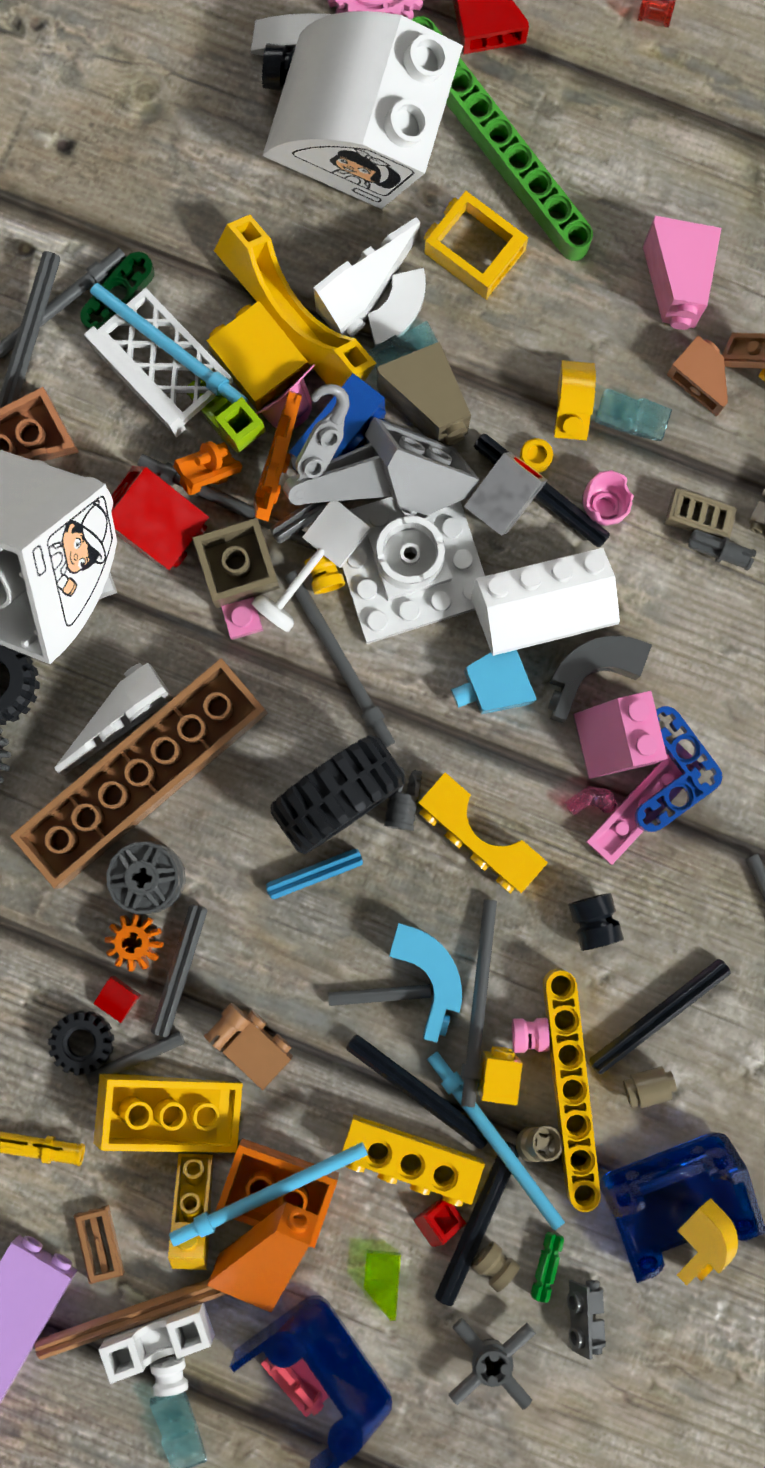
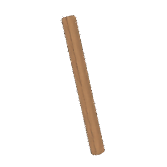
[34,1279,227,1360]

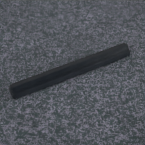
[474,434,610,548]
[589,959,731,1074]
[346,1035,488,1149]
[435,1141,519,1306]

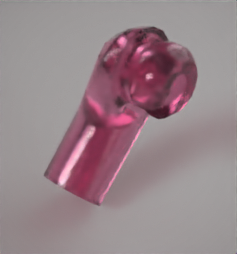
[564,786,617,816]

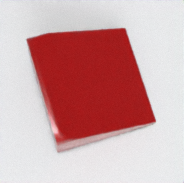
[93,975,141,1023]
[413,1197,467,1247]

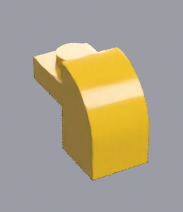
[554,360,596,441]
[677,1198,738,1286]

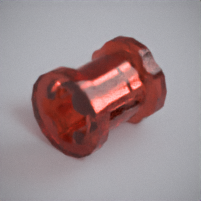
[637,0,676,28]

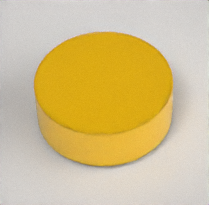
[519,438,553,473]

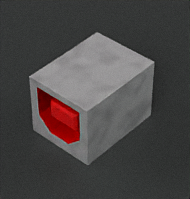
[464,452,548,536]

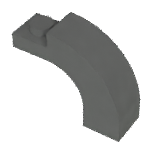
[548,636,652,723]

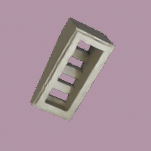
[664,488,737,540]

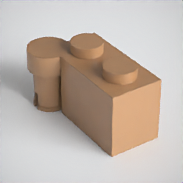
[204,1003,293,1090]

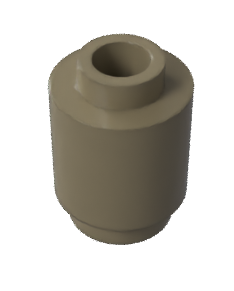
[623,1066,677,1109]

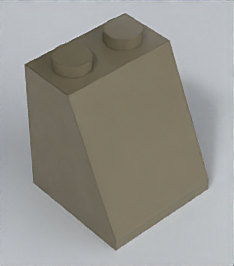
[377,342,471,446]

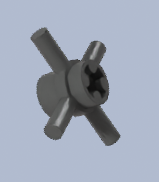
[449,1318,536,1410]

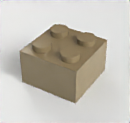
[193,518,280,608]

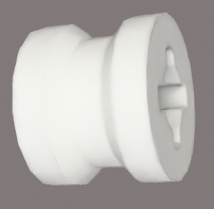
[150,1357,188,1397]

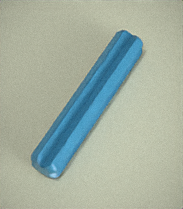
[266,849,363,899]

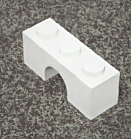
[98,1303,215,1384]

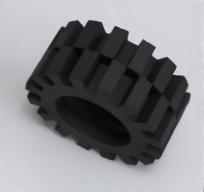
[48,1010,115,1076]

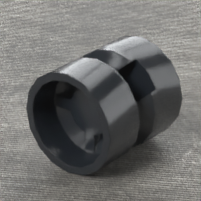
[262,43,296,91]
[568,893,624,951]

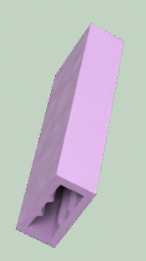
[0,1235,78,1404]

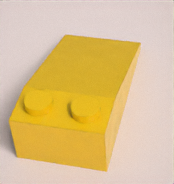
[93,1074,243,1153]

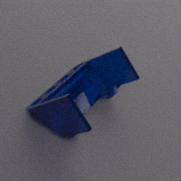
[230,1295,392,1468]

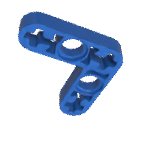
[635,706,722,832]

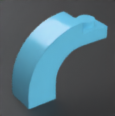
[389,922,462,1043]

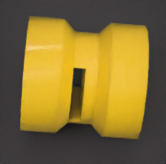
[304,556,345,594]

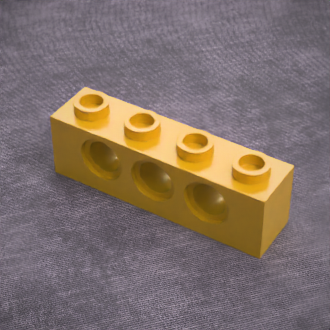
[341,1114,485,1207]

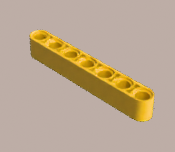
[543,969,601,1212]

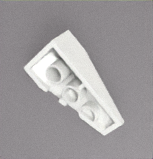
[313,217,420,337]
[54,663,174,775]

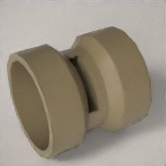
[516,1126,563,1162]
[471,1241,520,1292]

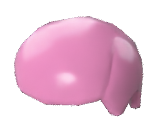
[582,470,634,526]

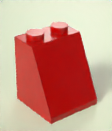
[111,466,209,571]

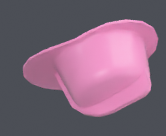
[256,364,315,429]

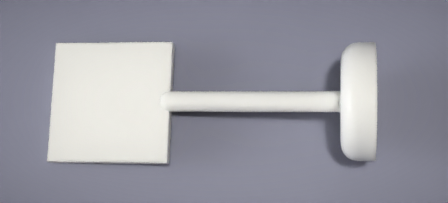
[252,501,371,632]

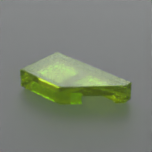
[364,1250,401,1321]

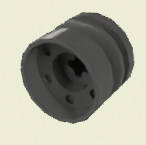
[106,842,186,914]

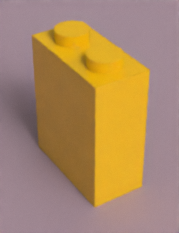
[206,301,309,411]

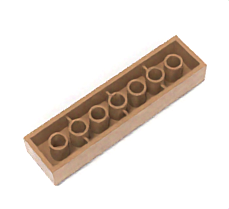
[10,658,268,889]

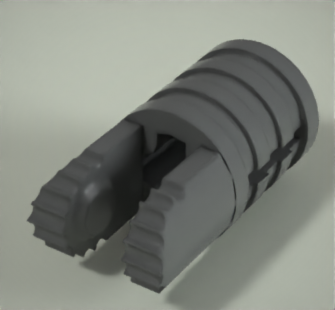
[384,767,422,831]

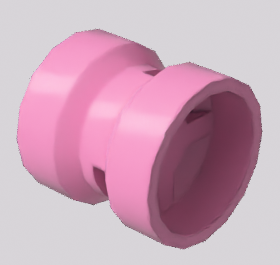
[512,1018,549,1053]

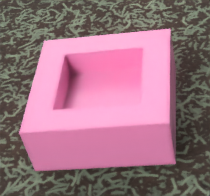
[221,597,263,640]

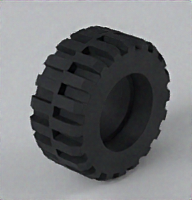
[270,735,406,854]

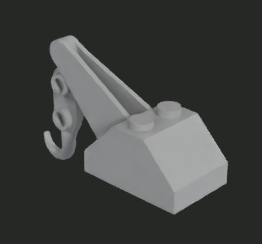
[283,384,480,515]

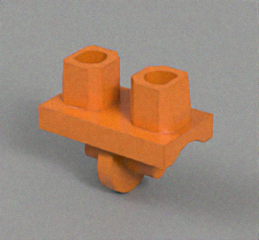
[173,441,243,495]

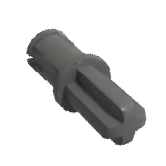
[688,530,756,571]

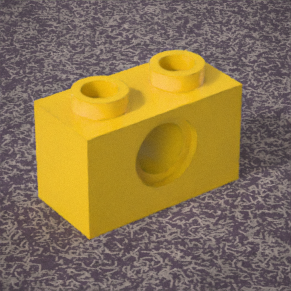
[478,1046,522,1106]

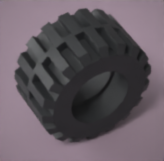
[0,645,40,725]

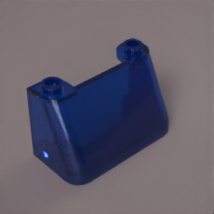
[599,1132,765,1283]

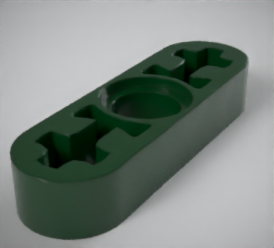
[80,252,155,331]

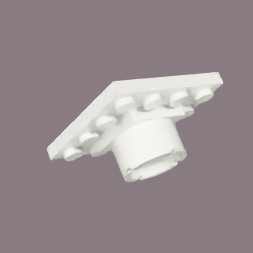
[342,497,485,644]

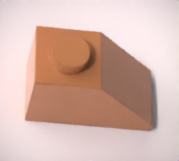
[667,335,728,417]

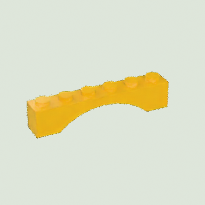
[214,215,377,387]

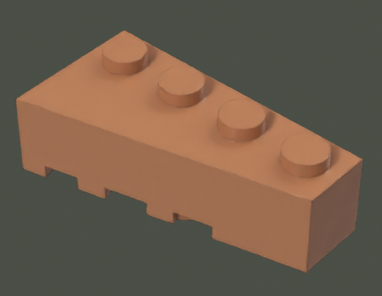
[0,387,80,461]

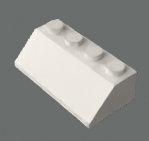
[471,548,620,656]

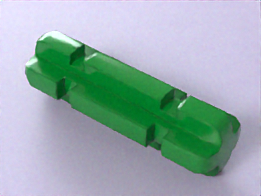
[531,1232,564,1303]

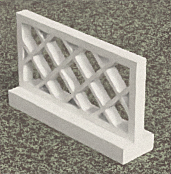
[83,288,233,438]

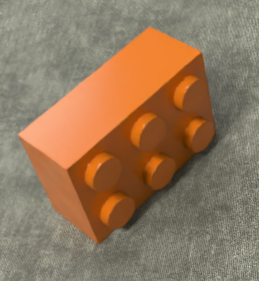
[216,1138,339,1248]

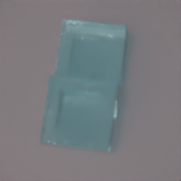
[368,321,444,369]
[594,388,672,441]
[150,1391,207,1468]

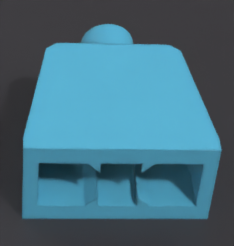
[451,650,537,714]

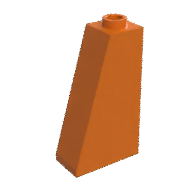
[207,1202,319,1313]

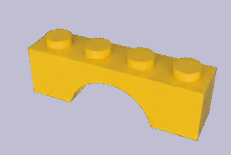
[418,772,548,894]

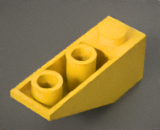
[168,1153,213,1270]

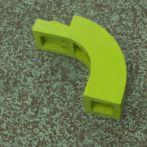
[186,380,266,453]

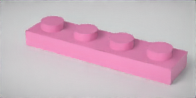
[586,743,701,865]

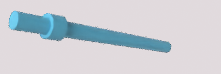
[90,283,247,404]
[427,1051,565,1231]
[169,1142,368,1247]

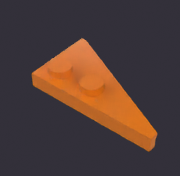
[253,390,302,522]

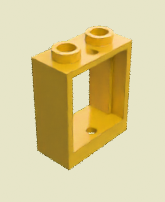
[424,190,529,300]

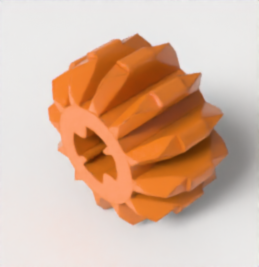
[104,914,164,972]

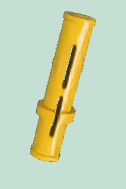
[0,1131,85,1166]

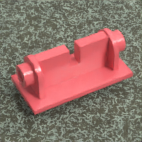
[261,1340,332,1418]

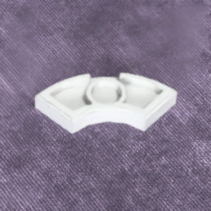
[368,268,425,348]

